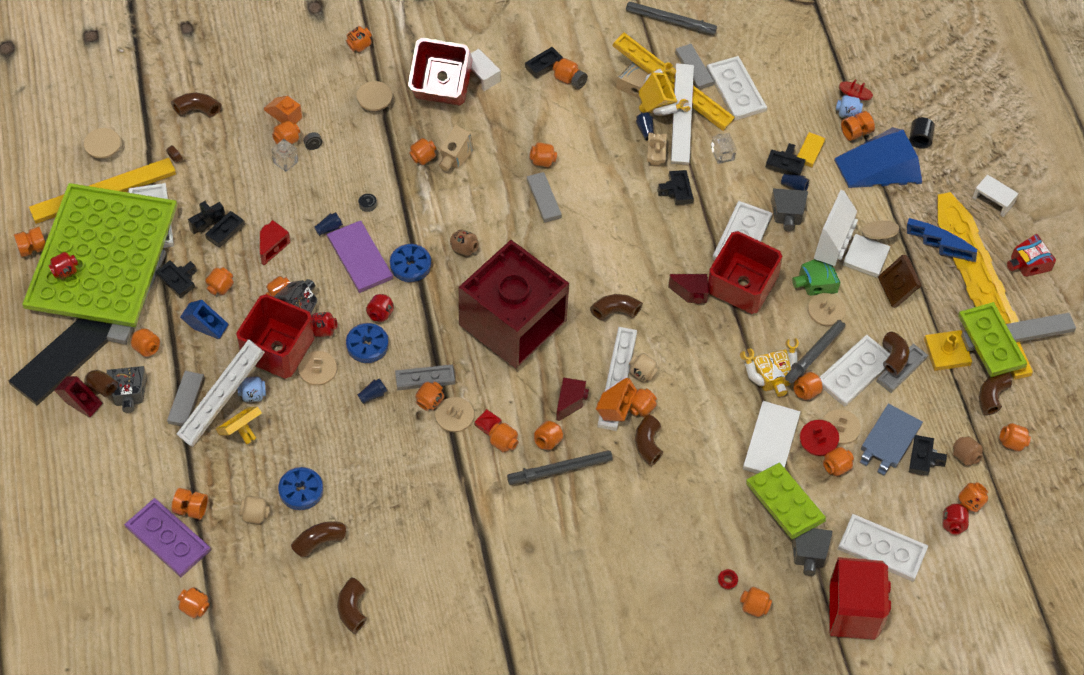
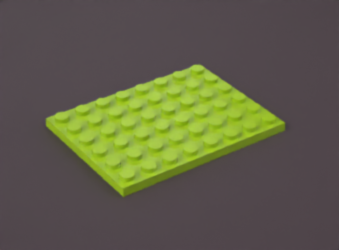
[22,183,177,328]

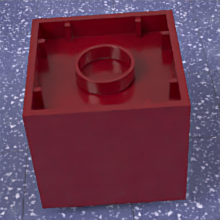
[458,240,570,369]

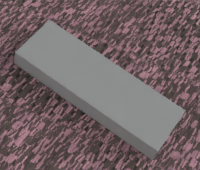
[675,44,714,90]
[527,172,562,223]
[876,344,928,393]
[395,364,455,391]
[167,371,204,426]

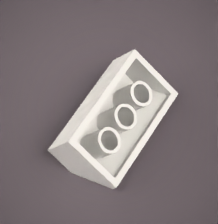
[814,190,858,266]

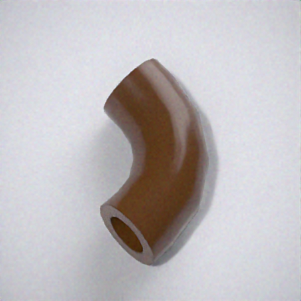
[171,92,222,117]
[590,294,643,321]
[882,331,910,376]
[84,370,118,397]
[979,372,1012,416]
[634,414,663,466]
[291,521,346,557]
[337,577,367,634]

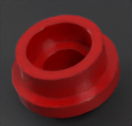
[718,569,738,590]

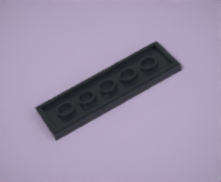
[8,318,112,406]

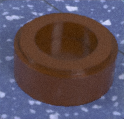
[166,145,183,164]

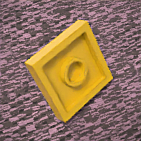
[924,330,972,371]
[215,407,262,444]

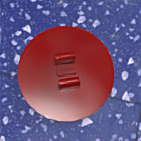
[839,79,873,100]
[800,420,839,456]

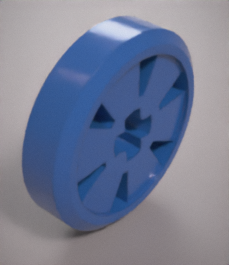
[390,244,431,282]
[346,323,389,363]
[278,467,323,510]

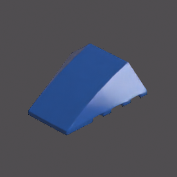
[834,127,922,188]

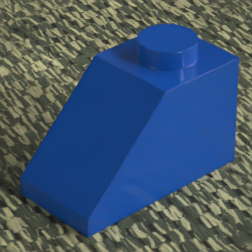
[180,300,228,339]

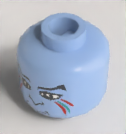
[836,95,863,118]
[237,376,266,403]

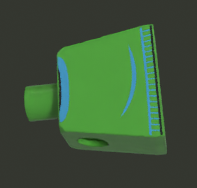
[792,259,841,296]

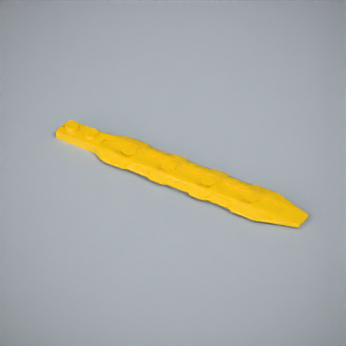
[937,192,1033,380]

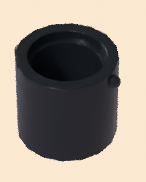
[909,117,935,149]

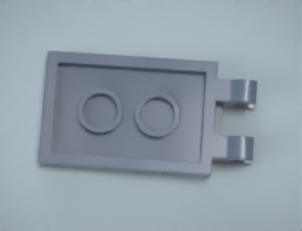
[860,403,923,475]

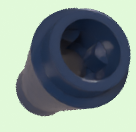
[636,113,654,141]
[781,174,809,191]
[314,212,343,236]
[357,378,387,404]

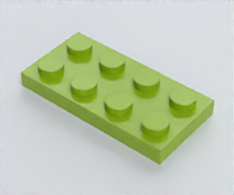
[958,302,1027,377]
[746,462,826,539]

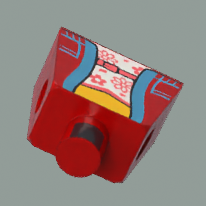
[1007,234,1056,277]

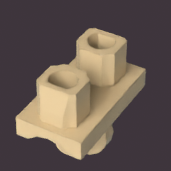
[647,133,667,166]

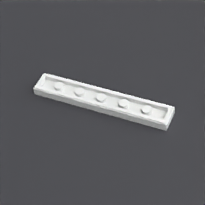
[671,63,694,165]
[597,327,637,431]
[177,340,265,447]

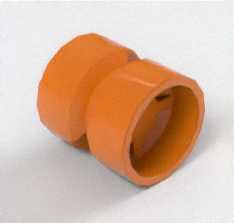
[841,111,875,141]
[14,227,46,258]
[171,488,208,520]

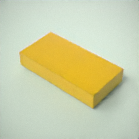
[797,132,826,167]

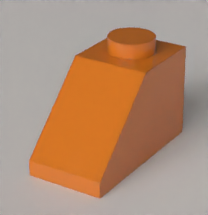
[264,96,302,124]
[596,378,637,421]

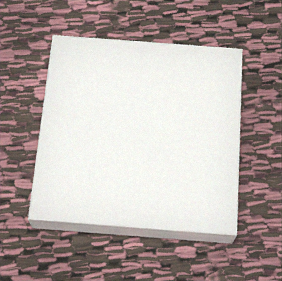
[843,234,890,278]

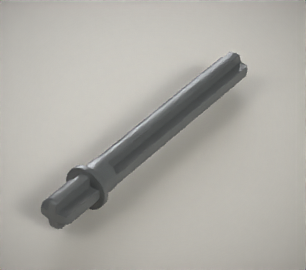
[626,2,717,35]
[785,320,846,383]
[507,450,613,485]

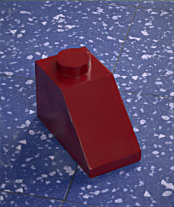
[668,274,709,304]
[54,376,103,417]
[556,377,589,421]

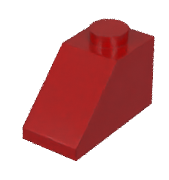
[260,220,290,265]

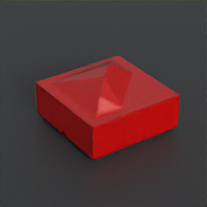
[474,409,502,436]

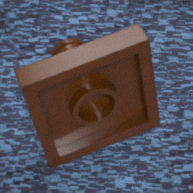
[878,255,922,308]

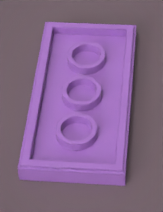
[327,220,393,293]
[124,498,211,578]

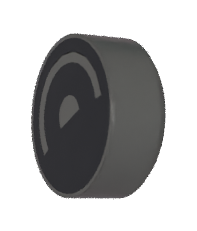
[571,70,588,89]
[303,132,323,150]
[358,193,377,212]

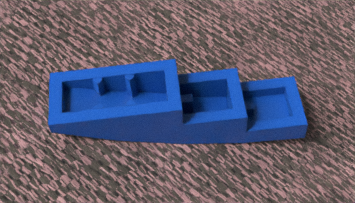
[907,218,978,262]

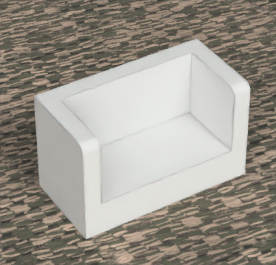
[471,49,501,91]
[972,175,1018,217]

